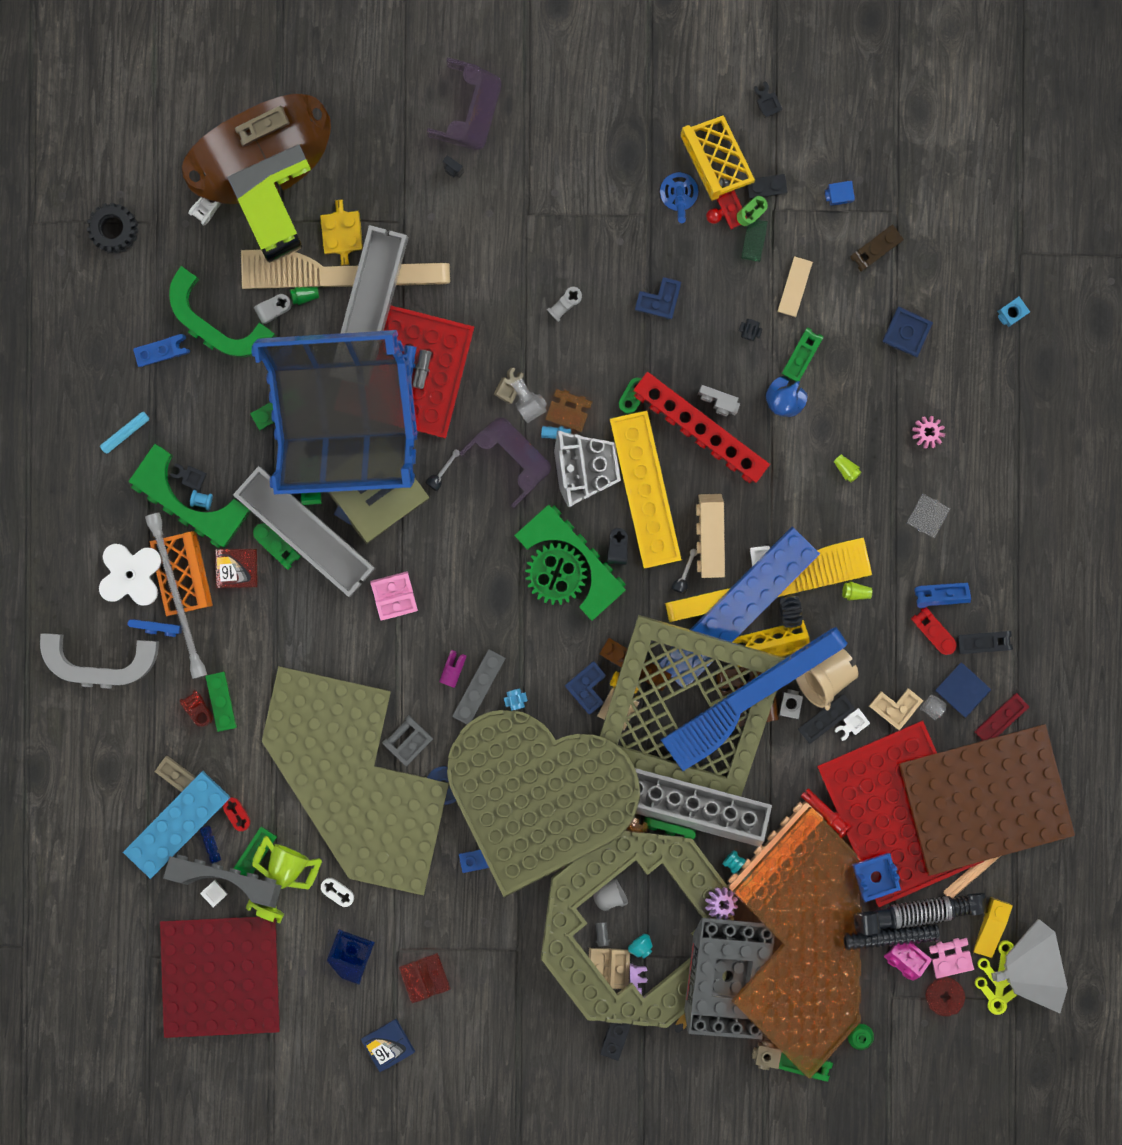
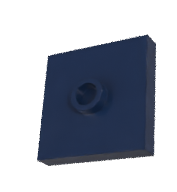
[882,307,933,358]

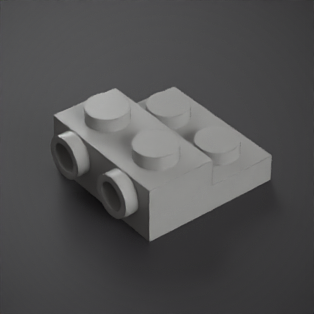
[698,385,740,417]

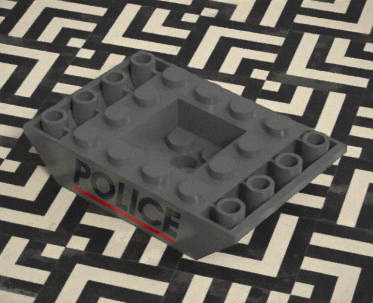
[684,918,776,1039]

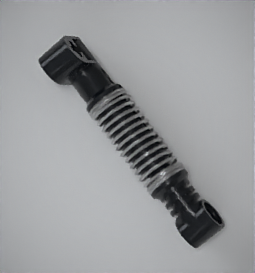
[853,893,988,935]

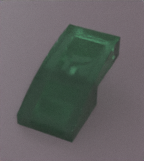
[741,219,768,262]

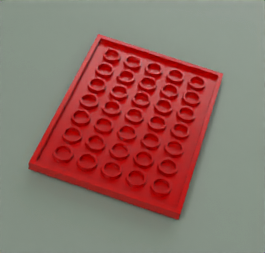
[817,720,984,907]

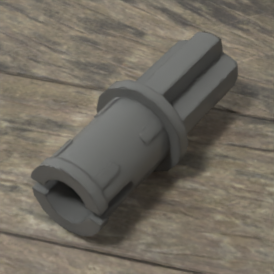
[413,350,432,389]

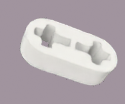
[321,878,354,907]

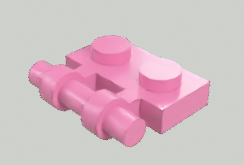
[929,938,974,978]

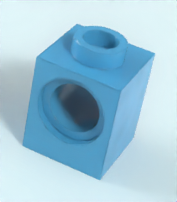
[997,297,1030,327]

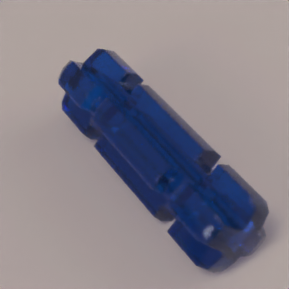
[200,826,221,863]

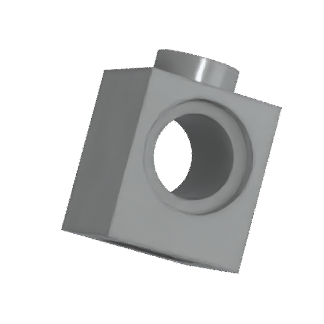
[778,689,803,719]

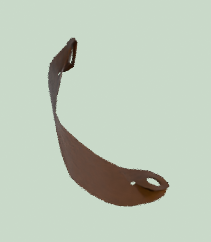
[182,94,331,204]

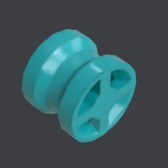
[722,850,746,874]

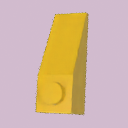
[973,897,1012,958]

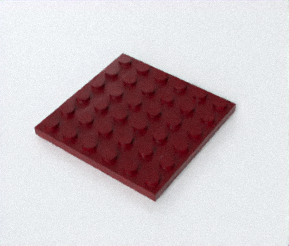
[160,917,280,1038]

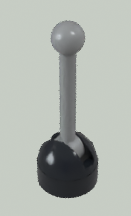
[425,450,460,491]
[671,549,697,594]

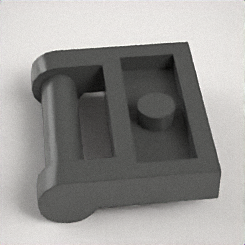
[382,715,433,767]

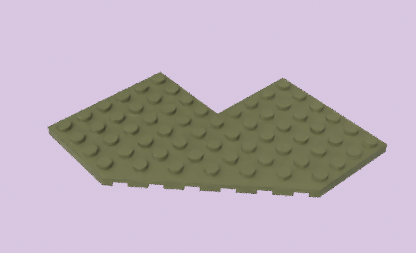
[262,666,449,896]

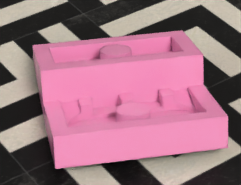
[370,571,418,621]

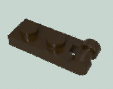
[850,224,904,272]

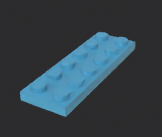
[123,771,230,879]

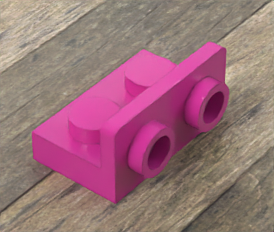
[884,942,932,981]

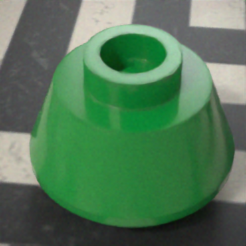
[848,1024,874,1050]

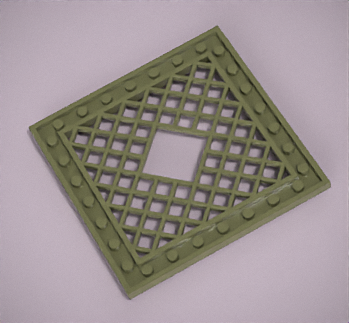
[600,615,785,797]

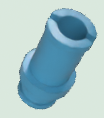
[541,426,571,439]

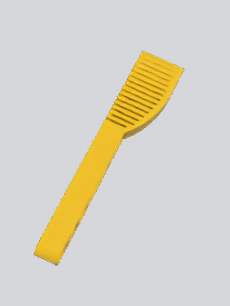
[665,538,872,622]

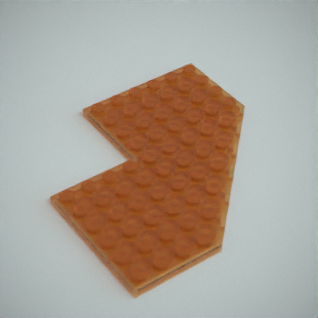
[731,807,862,1079]

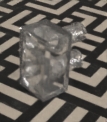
[511,378,547,423]

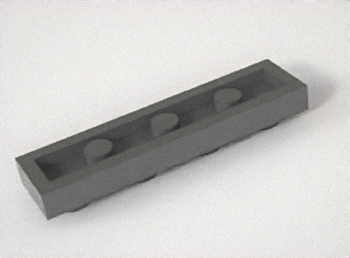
[452,649,506,724]

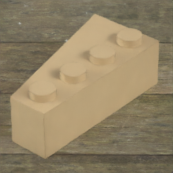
[696,494,725,578]

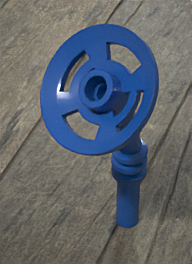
[660,172,698,223]

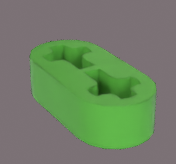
[737,196,768,226]

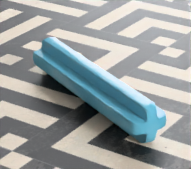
[100,412,149,454]

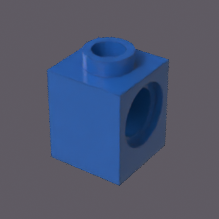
[825,181,855,206]

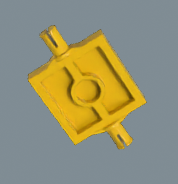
[320,200,363,266]

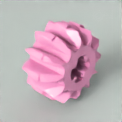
[912,416,945,449]

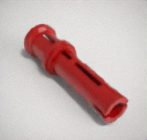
[801,788,853,838]

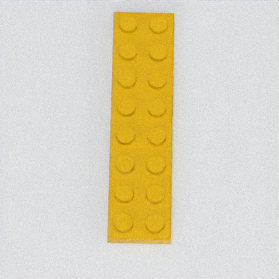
[610,411,681,569]

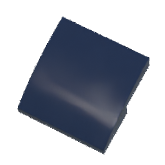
[935,663,991,718]

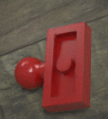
[706,190,747,230]

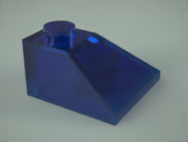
[327,930,375,984]

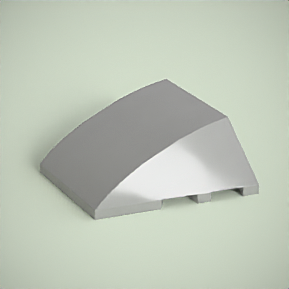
[554,431,621,507]

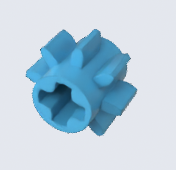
[504,688,528,711]

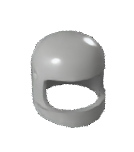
[593,878,628,911]

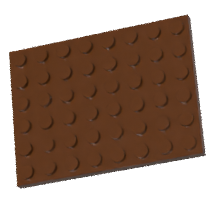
[899,724,1075,876]

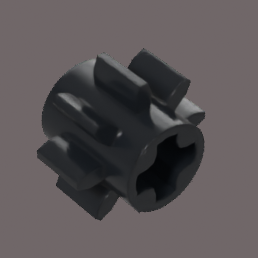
[738,319,763,341]

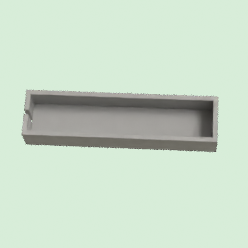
[330,225,409,386]
[233,466,376,597]

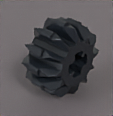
[779,595,803,628]

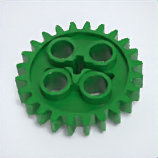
[525,543,587,605]

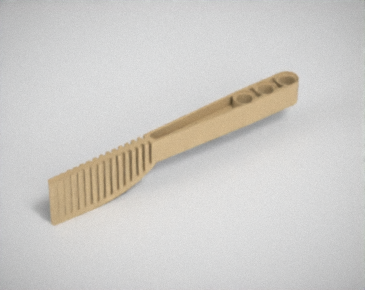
[241,249,450,289]

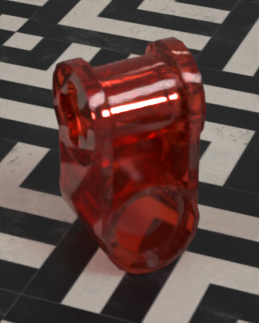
[179,689,213,726]

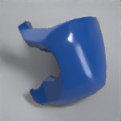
[766,376,807,417]

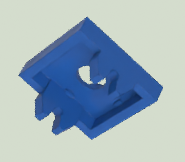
[852,853,901,902]

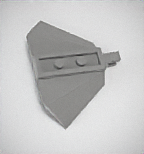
[991,919,1068,1013]

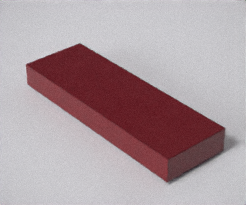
[974,693,1029,741]

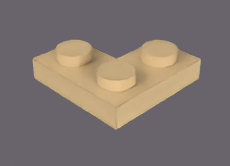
[869,688,923,730]

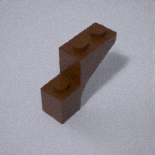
[599,638,672,691]

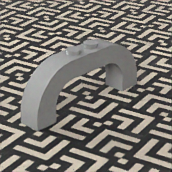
[40,633,159,688]

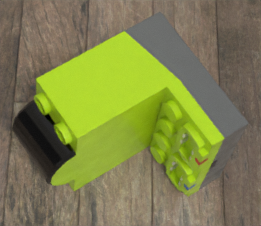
[227,144,311,263]

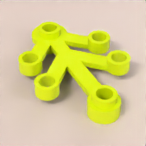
[975,940,1017,1015]

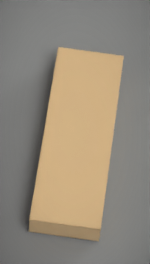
[777,256,813,318]

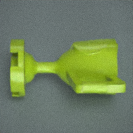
[246,836,322,923]

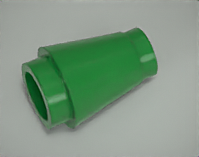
[290,287,319,306]

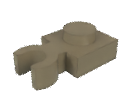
[493,368,523,404]

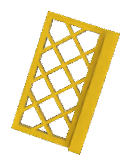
[681,115,755,201]

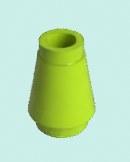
[834,454,862,483]
[843,581,872,600]

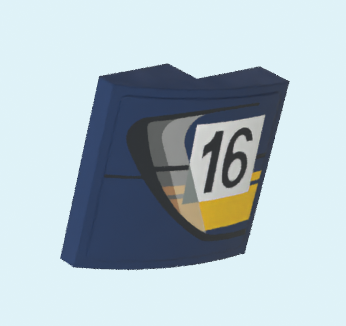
[361,1019,415,1072]

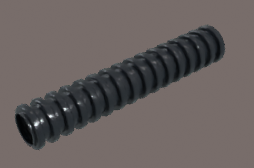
[844,924,940,950]

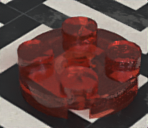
[926,977,965,1016]

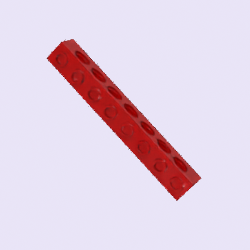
[633,372,770,483]

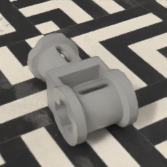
[546,287,582,322]

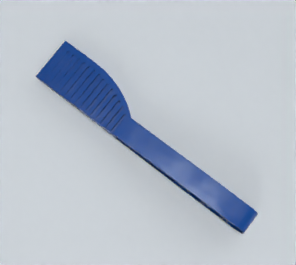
[661,627,848,771]

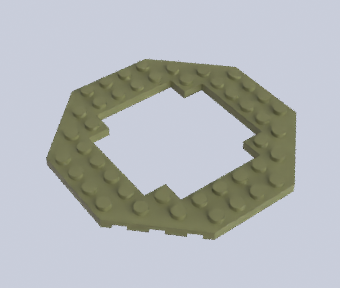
[541,830,736,1028]

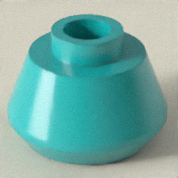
[628,934,653,959]

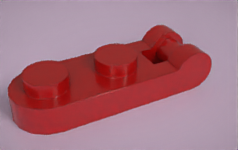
[910,607,957,655]

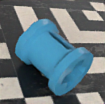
[190,490,213,511]

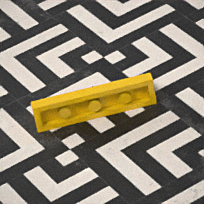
[733,620,810,667]

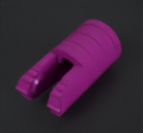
[439,650,466,688]

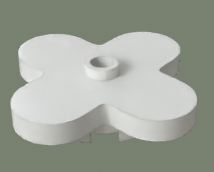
[99,544,162,605]

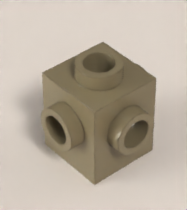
[752,1041,782,1070]

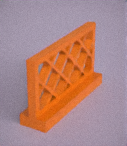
[149,531,213,616]

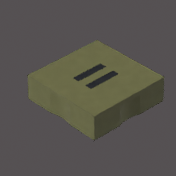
[327,438,429,545]

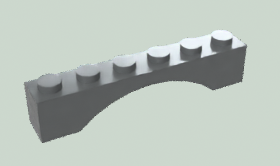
[163,854,282,908]

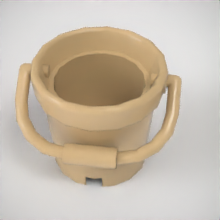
[796,649,858,710]

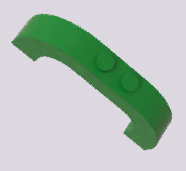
[169,266,277,357]

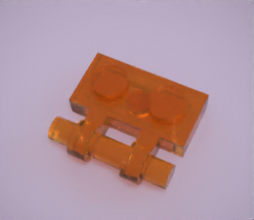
[545,389,592,432]

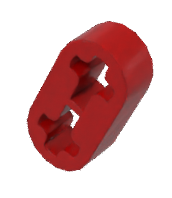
[223,797,251,831]

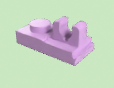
[629,964,647,995]

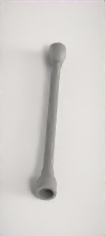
[145,513,207,679]

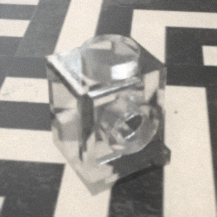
[920,694,947,721]

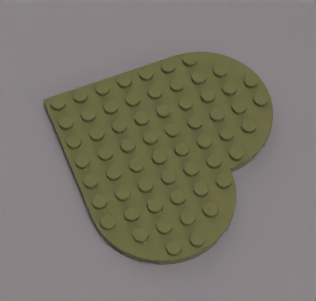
[447,710,640,898]

